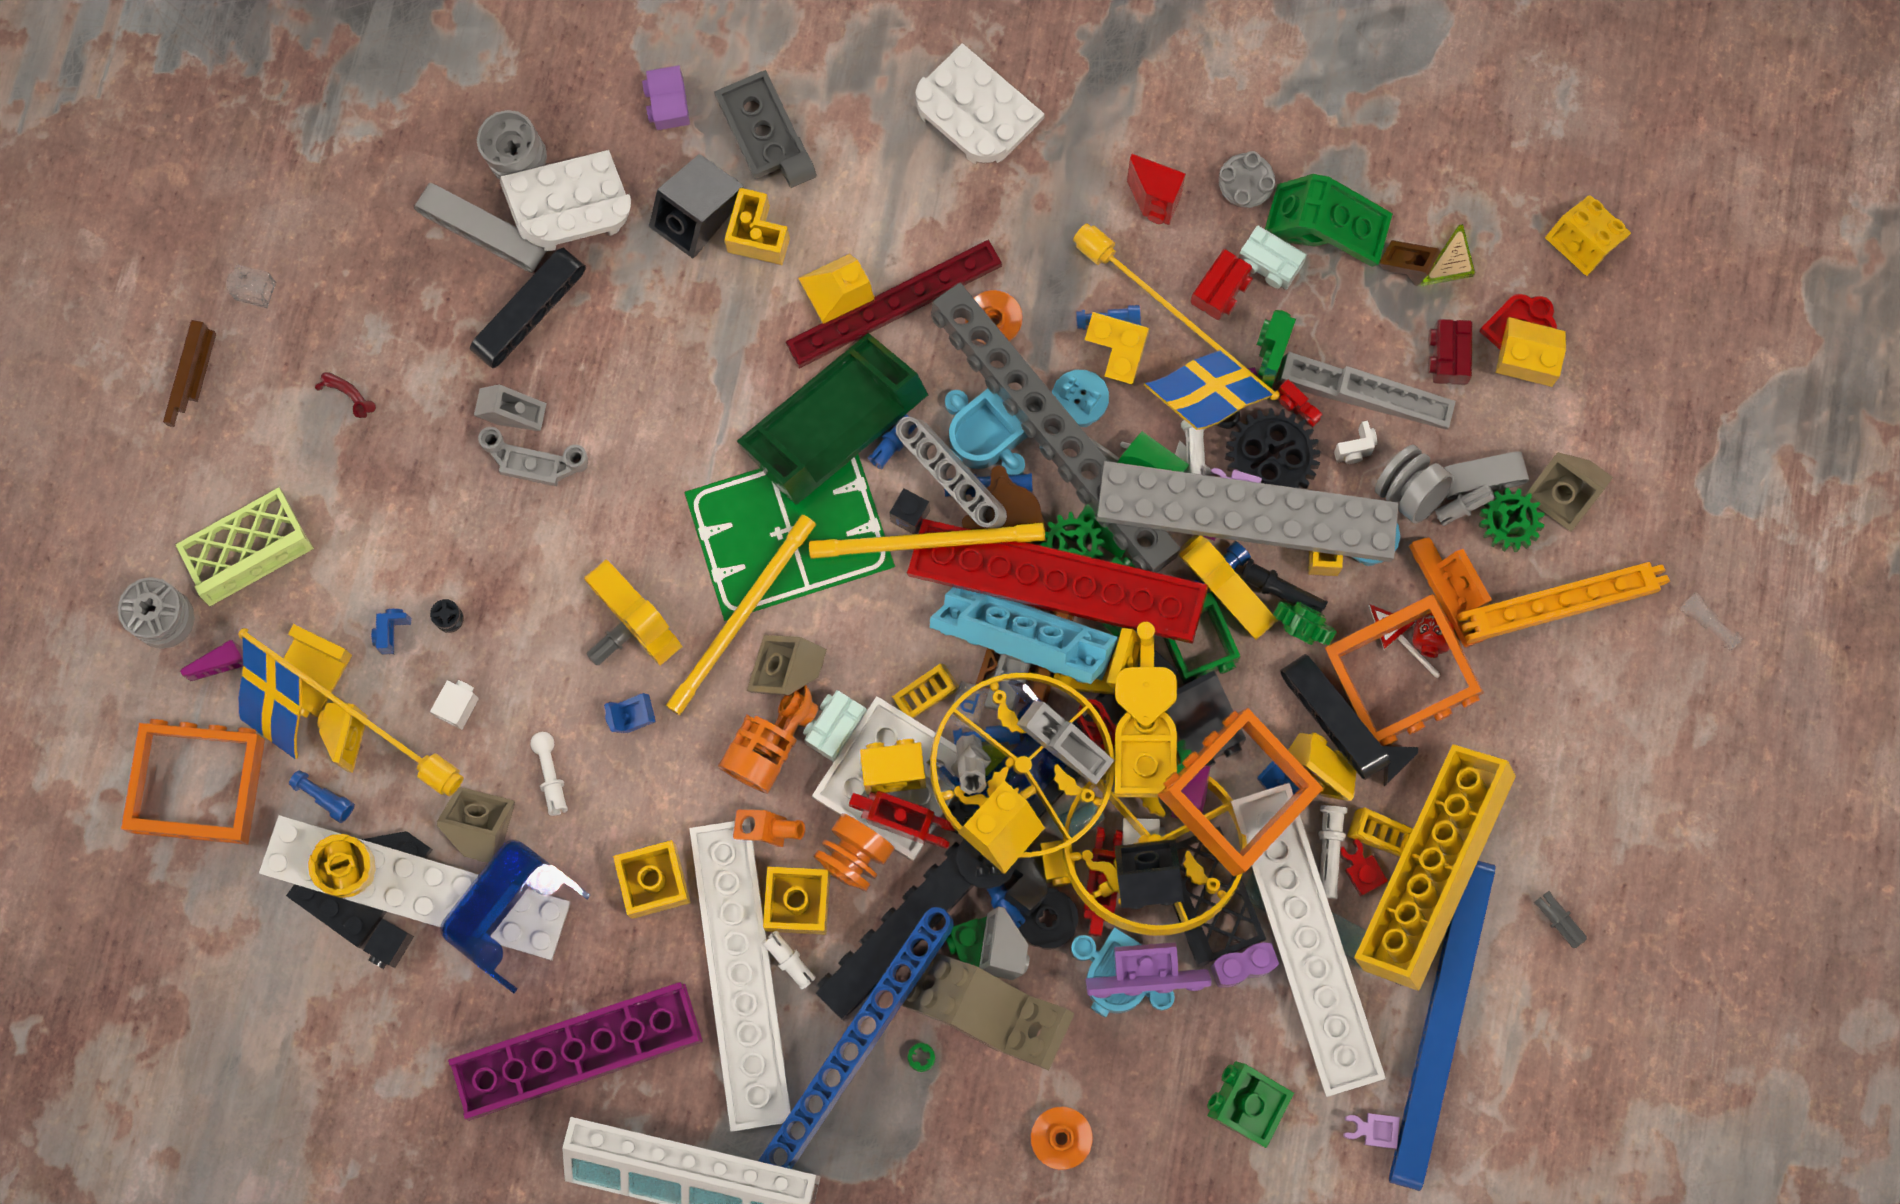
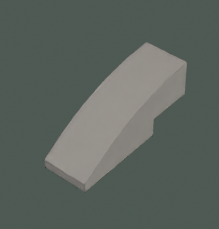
[1017,700,1114,785]

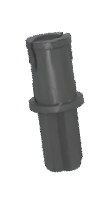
[587,622,633,665]
[1534,891,1587,948]

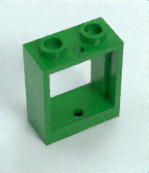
[1163,592,1241,684]

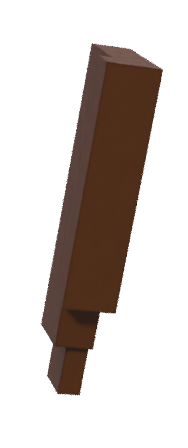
[163,320,216,427]

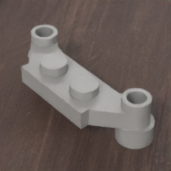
[478,427,588,487]

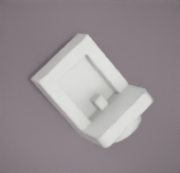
[1334,421,1377,464]

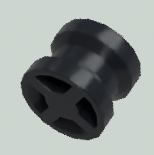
[430,599,464,633]
[945,801,974,834]

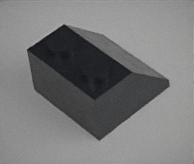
[1114,839,1183,909]

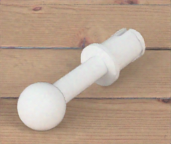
[530,732,568,816]

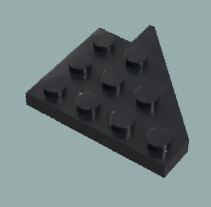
[286,831,433,948]

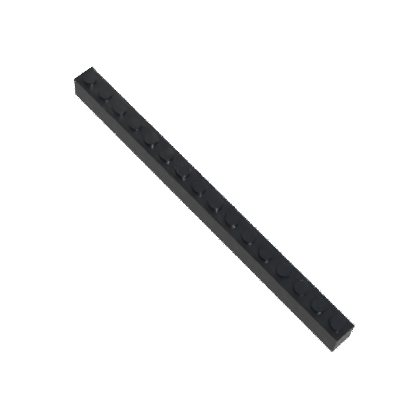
[816,649,1178,1021]

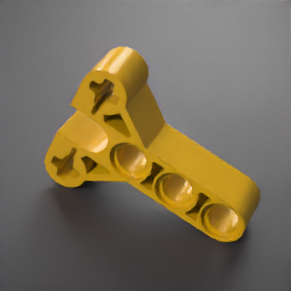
[1178,535,1278,640]
[584,559,683,666]

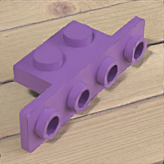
[1085,942,1211,998]

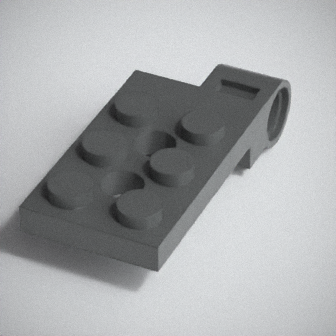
[714,70,817,188]

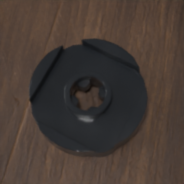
[1018,888,1079,950]

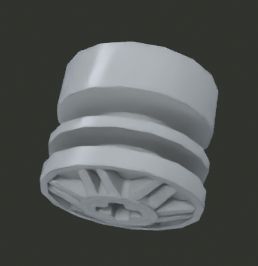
[476,110,547,180]
[1375,444,1454,524]
[118,577,195,649]

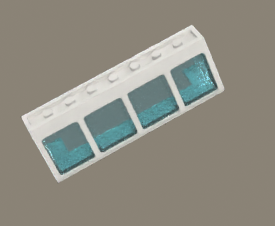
[562,1117,821,1204]

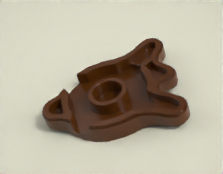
[962,465,1048,532]

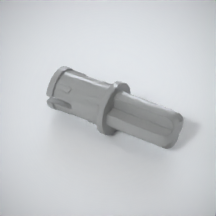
[1435,485,1495,526]

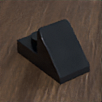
[1382,746,1418,786]

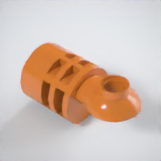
[718,685,818,794]

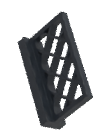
[1172,826,1266,968]

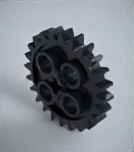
[1225,408,1321,489]

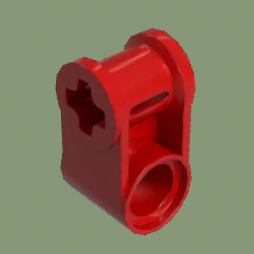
[1076,699,1116,753]

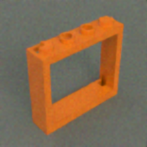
[1325,594,1484,746]
[1157,708,1324,876]
[121,719,265,845]

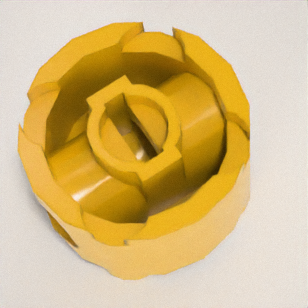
[308,834,376,898]

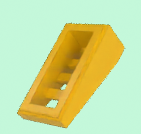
[892,663,960,718]
[1347,807,1413,857]

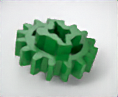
[1479,488,1545,552]
[1040,512,1105,558]
[1273,601,1337,645]

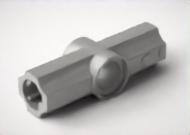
[951,734,991,795]

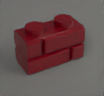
[1428,319,1472,385]

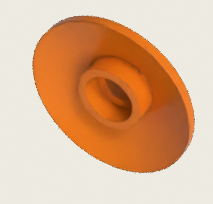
[965,290,1023,345]
[1031,1107,1093,1170]

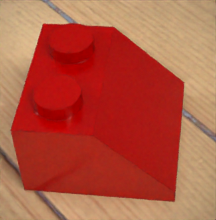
[1127,154,1186,225]

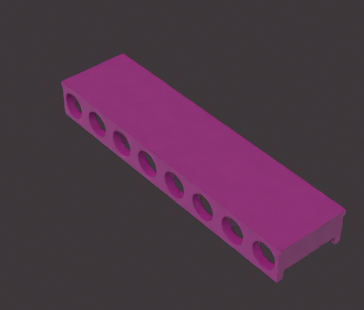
[448,982,703,1121]

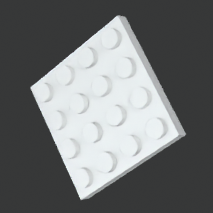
[812,696,960,861]

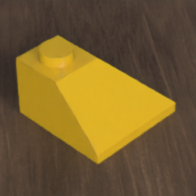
[799,254,874,324]
[317,703,368,773]

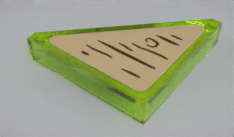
[1421,224,1475,286]

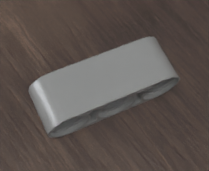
[1444,452,1529,500]

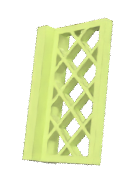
[175,487,314,606]

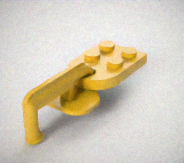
[1115,622,1177,797]

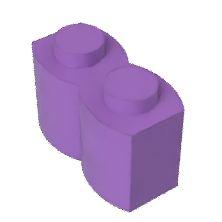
[642,65,690,130]
[1211,943,1279,988]

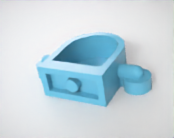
[945,388,1028,475]
[1071,927,1175,1018]

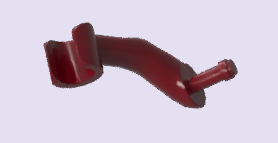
[315,372,376,418]

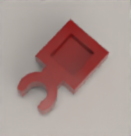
[1278,379,1323,428]
[1340,839,1388,897]

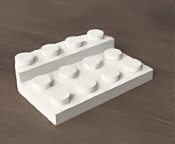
[915,43,1045,164]
[500,150,631,251]

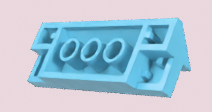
[929,587,1119,684]

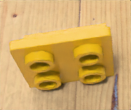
[1545,195,1631,276]

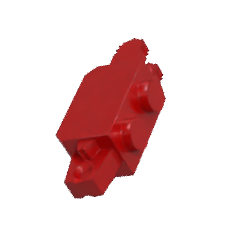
[848,791,955,849]
[1083,827,1123,937]

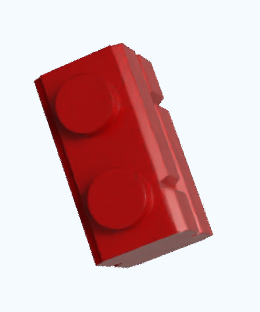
[1190,249,1253,320]

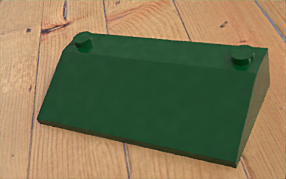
[737,333,928,505]

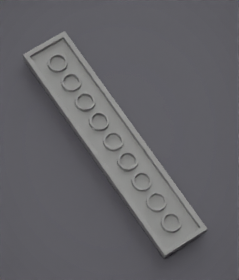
[1096,461,1398,562]

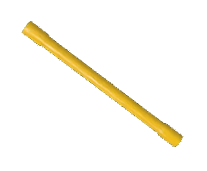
[665,514,816,716]
[809,523,1045,559]

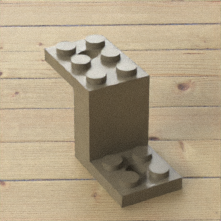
[902,949,1075,1071]

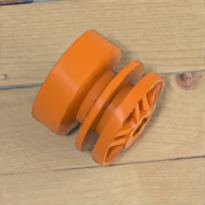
[814,813,895,892]

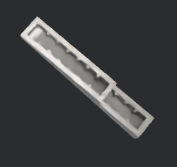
[1276,352,1456,430]

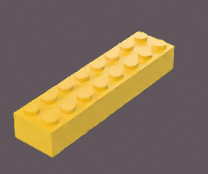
[1354,744,1516,991]

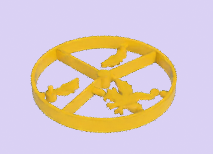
[930,673,1115,858]
[1063,760,1247,936]

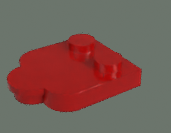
[1479,294,1557,350]

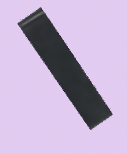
[470,247,586,368]
[1280,654,1391,780]

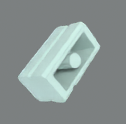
[1238,226,1307,290]
[803,690,867,762]

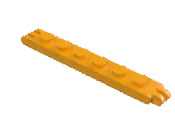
[1457,562,1670,643]

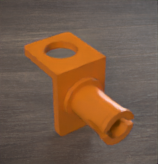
[733,809,805,847]

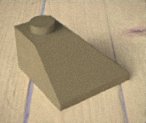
[1524,452,1613,532]
[747,635,827,696]
[437,787,515,864]

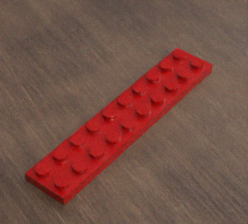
[907,519,1208,644]

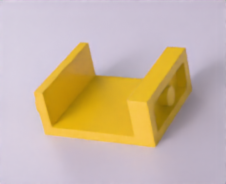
[283,624,352,718]
[1054,628,1141,695]

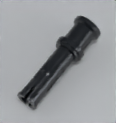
[1240,558,1328,613]

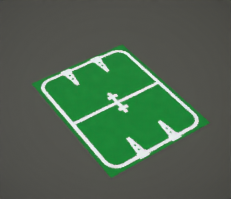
[684,454,895,621]

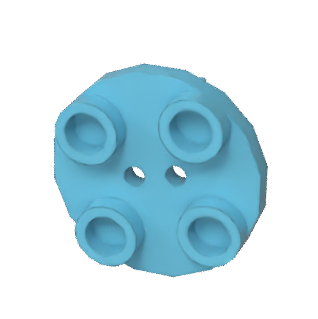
[1052,370,1109,427]

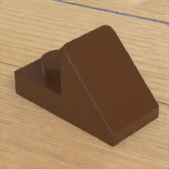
[1379,240,1441,286]

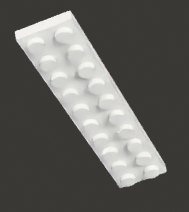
[1231,783,1386,1097]
[259,815,571,960]
[689,819,791,1132]

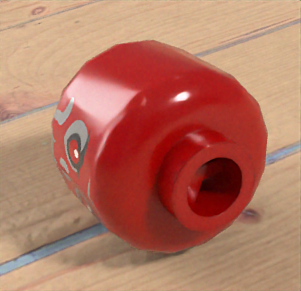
[1412,612,1454,658]

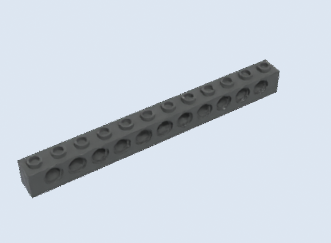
[931,282,1181,573]

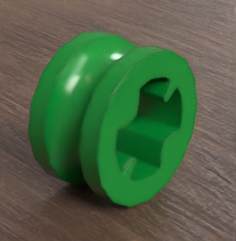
[908,1043,935,1072]

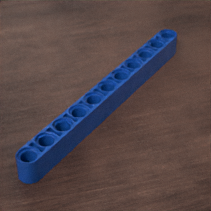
[1389,861,1496,1191]
[758,907,953,1169]

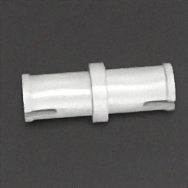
[762,931,816,990]

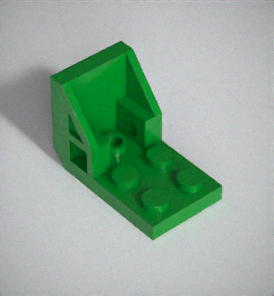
[1265,174,1393,267]

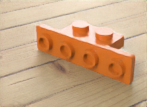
[1409,537,1492,648]

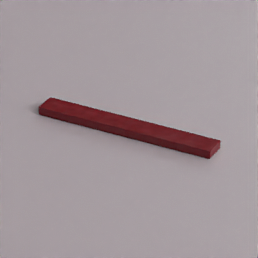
[785,239,1002,369]

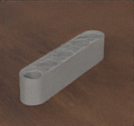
[414,183,546,273]
[896,417,1007,528]

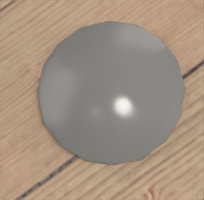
[1219,151,1275,208]

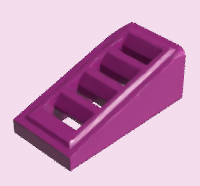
[180,640,243,681]

